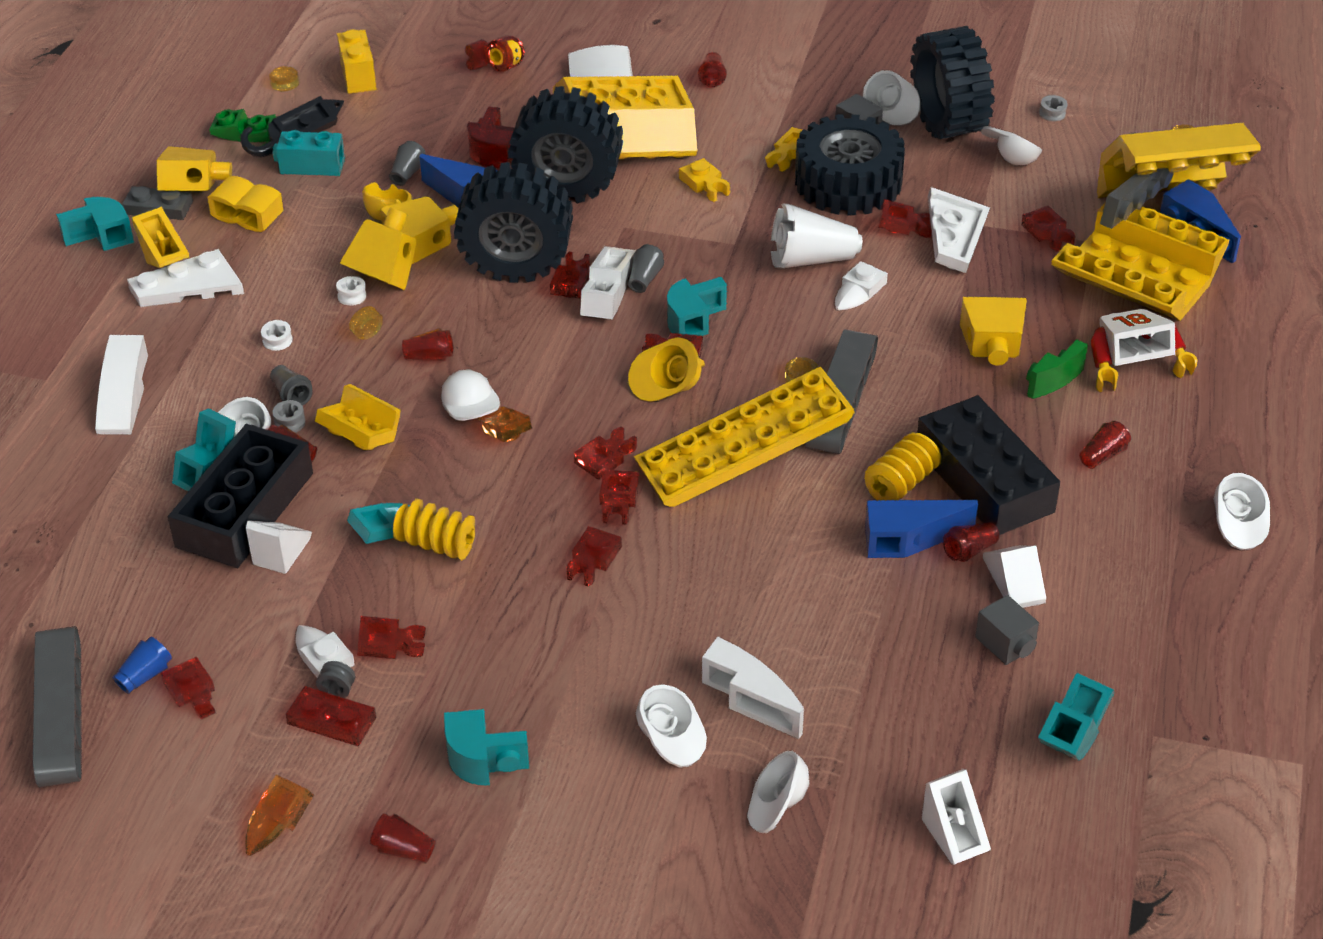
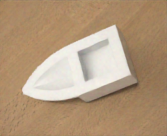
[835,261,888,311]
[296,625,355,678]

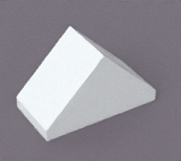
[246,521,312,574]
[983,545,1046,608]
[922,769,991,864]

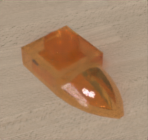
[477,406,532,442]
[245,774,314,856]

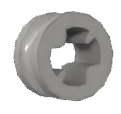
[1039,95,1068,121]
[272,400,306,434]

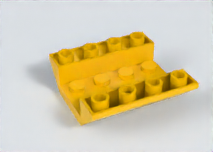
[552,76,697,159]
[1097,123,1261,198]
[1051,202,1229,321]

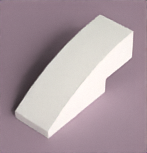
[580,246,636,319]
[95,335,148,434]
[702,637,804,739]

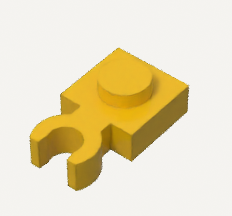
[765,127,802,172]
[679,158,730,202]

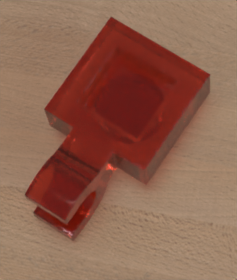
[161,656,216,720]

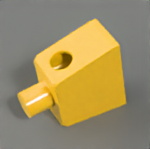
[156,146,232,191]
[380,197,458,264]
[340,207,417,290]
[960,297,1027,366]

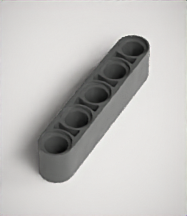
[805,329,878,454]
[33,626,82,788]

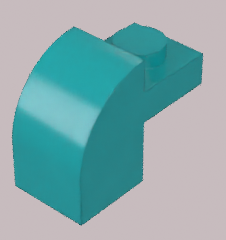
[56,197,134,251]
[667,277,727,340]
[172,408,236,491]
[1038,673,1115,761]
[444,709,530,786]

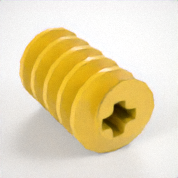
[864,432,941,500]
[393,499,475,561]

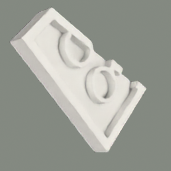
[928,187,990,273]
[127,249,244,307]

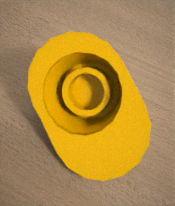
[628,337,705,402]

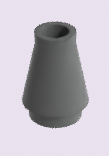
[389,141,426,186]
[628,244,664,293]
[270,365,312,405]

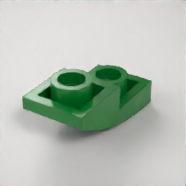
[209,109,276,142]
[1026,339,1088,399]

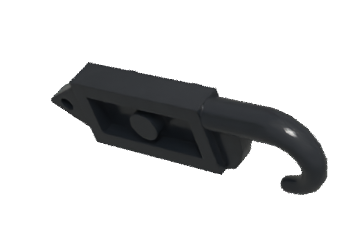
[240,96,344,157]

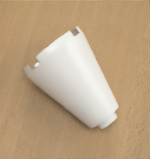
[771,204,862,268]

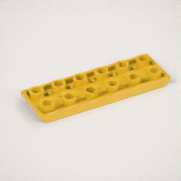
[634,366,855,507]

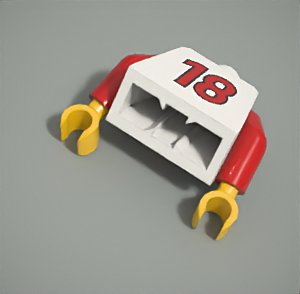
[1090,309,1198,392]

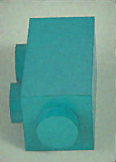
[273,130,345,176]

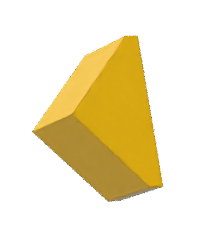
[132,207,189,268]

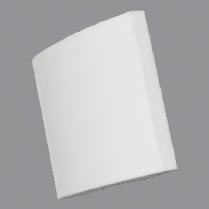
[568,45,633,77]

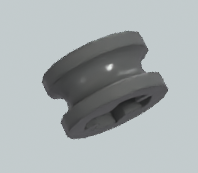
[316,661,356,699]

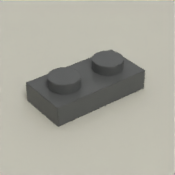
[122,186,193,220]

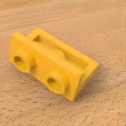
[315,384,401,450]

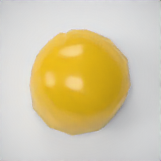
[362,182,412,221]

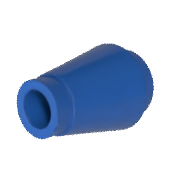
[112,636,172,694]

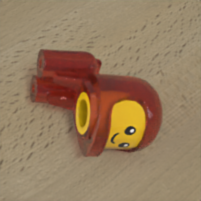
[465,35,525,72]

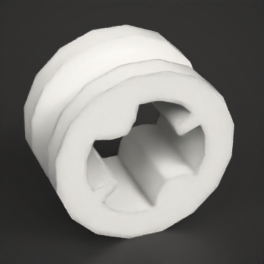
[336,276,367,306]
[261,320,293,351]

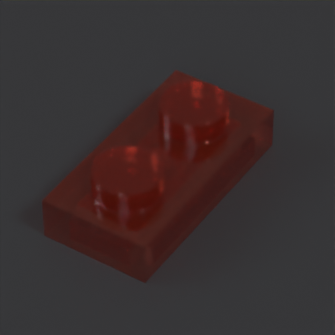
[286,686,377,747]

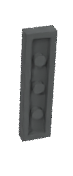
[1100,168,1173,229]

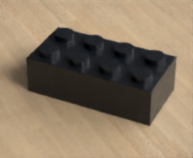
[917,395,1061,537]
[167,423,313,568]

